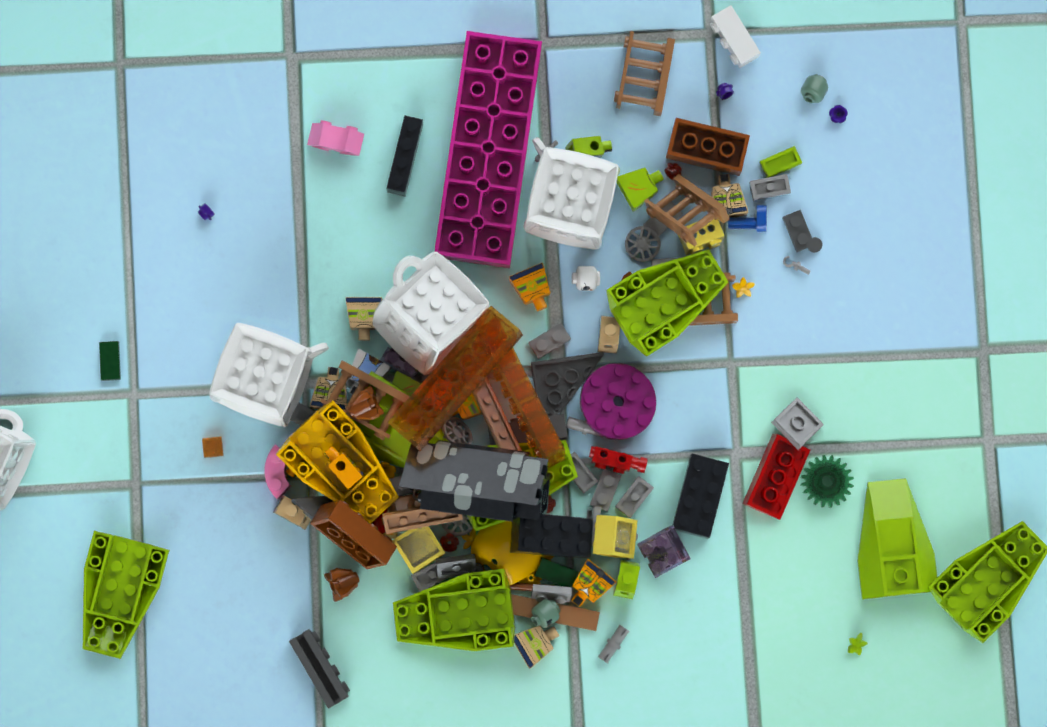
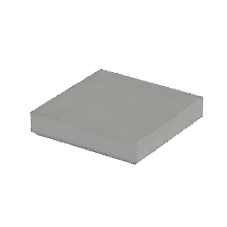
[771,397,824,450]

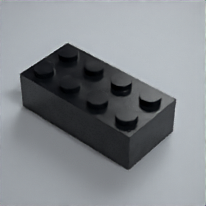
[671,453,729,539]
[510,514,593,559]

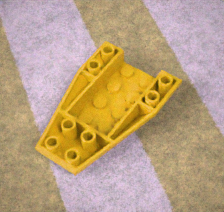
[276,400,399,524]

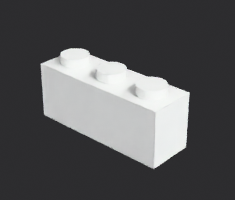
[710,5,761,68]

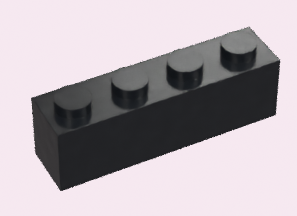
[386,115,423,197]

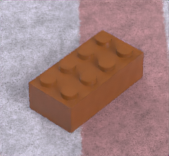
[666,118,750,176]
[310,500,397,569]

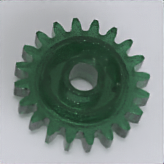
[800,455,854,508]

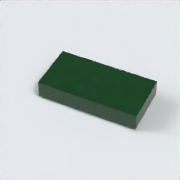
[99,341,121,381]
[534,557,578,587]

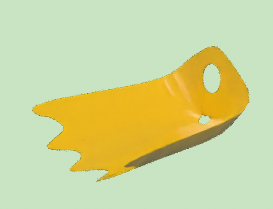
[471,521,555,585]

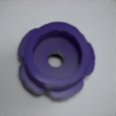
[716,83,734,100]
[829,105,848,123]
[198,203,215,220]

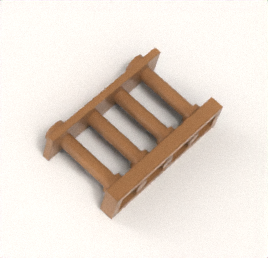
[614,31,675,116]
[644,174,729,247]
[689,272,738,326]
[320,360,411,440]
[382,493,463,534]

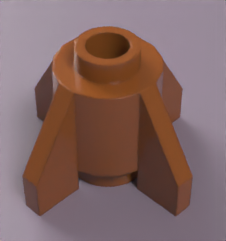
[348,386,384,420]
[324,568,359,602]

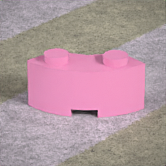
[307,120,364,156]
[265,444,292,500]

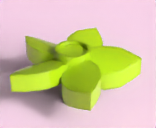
[848,633,868,655]

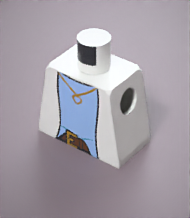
[348,349,391,395]

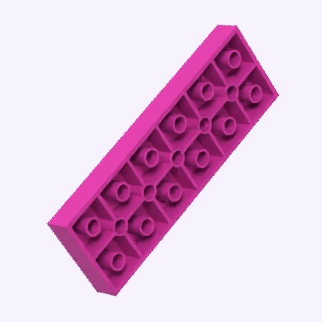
[434,31,542,268]

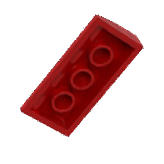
[742,434,810,520]

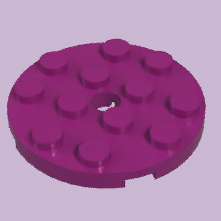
[580,363,656,440]

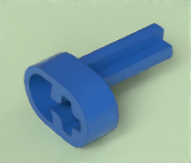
[728,205,767,232]

